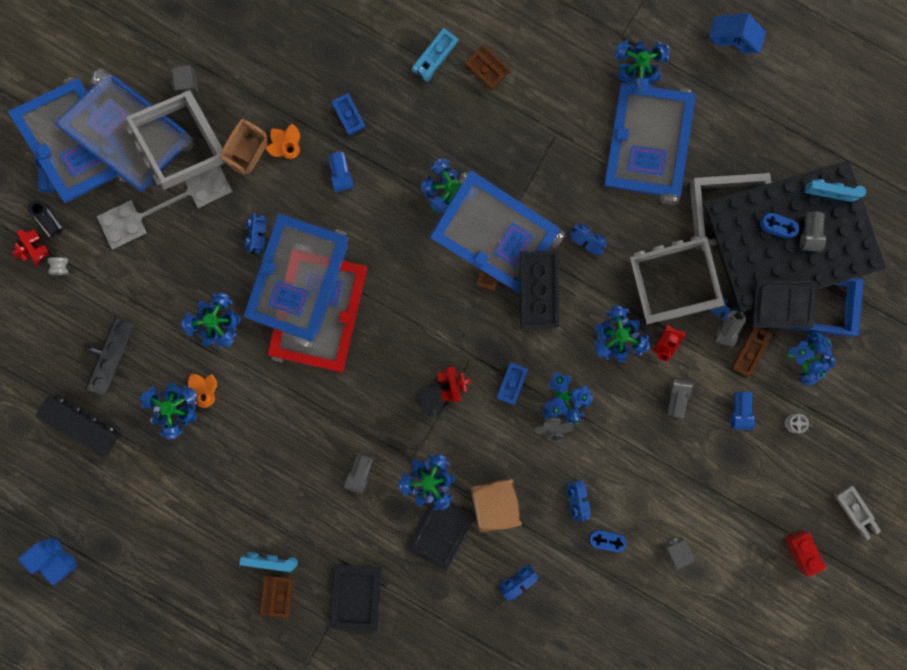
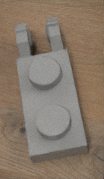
[834,485,881,541]

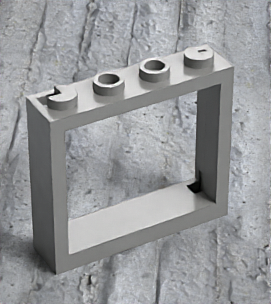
[125,90,224,190]
[690,173,771,251]
[630,235,724,325]

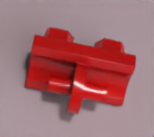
[12,229,49,267]
[653,325,686,362]
[438,367,471,402]

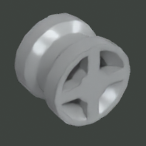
[48,257,68,275]
[784,414,809,433]

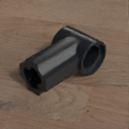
[27,200,65,238]

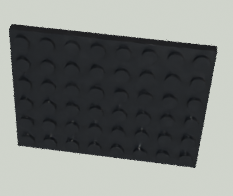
[703,160,886,312]

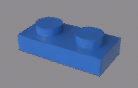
[332,93,366,136]
[497,362,528,405]

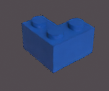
[709,13,766,54]
[19,538,78,586]

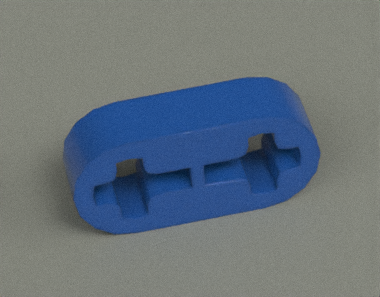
[760,213,799,239]
[589,530,626,552]

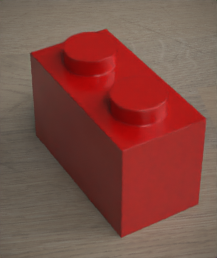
[784,530,827,577]

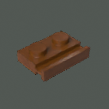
[465,44,511,91]
[260,574,294,618]

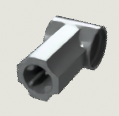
[800,211,826,252]
[714,310,746,348]
[667,378,693,419]
[344,453,374,495]

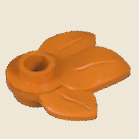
[266,124,300,159]
[188,373,217,408]

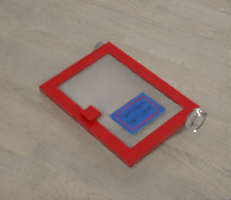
[268,244,368,372]

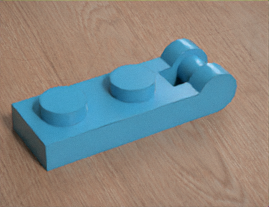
[412,28,459,82]
[804,179,866,202]
[240,552,298,572]

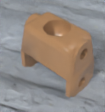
[219,119,267,175]
[471,478,522,532]

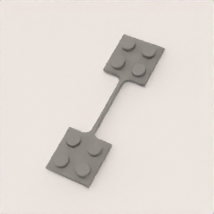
[97,165,232,250]

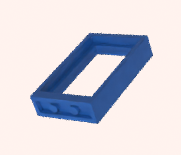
[782,278,864,338]

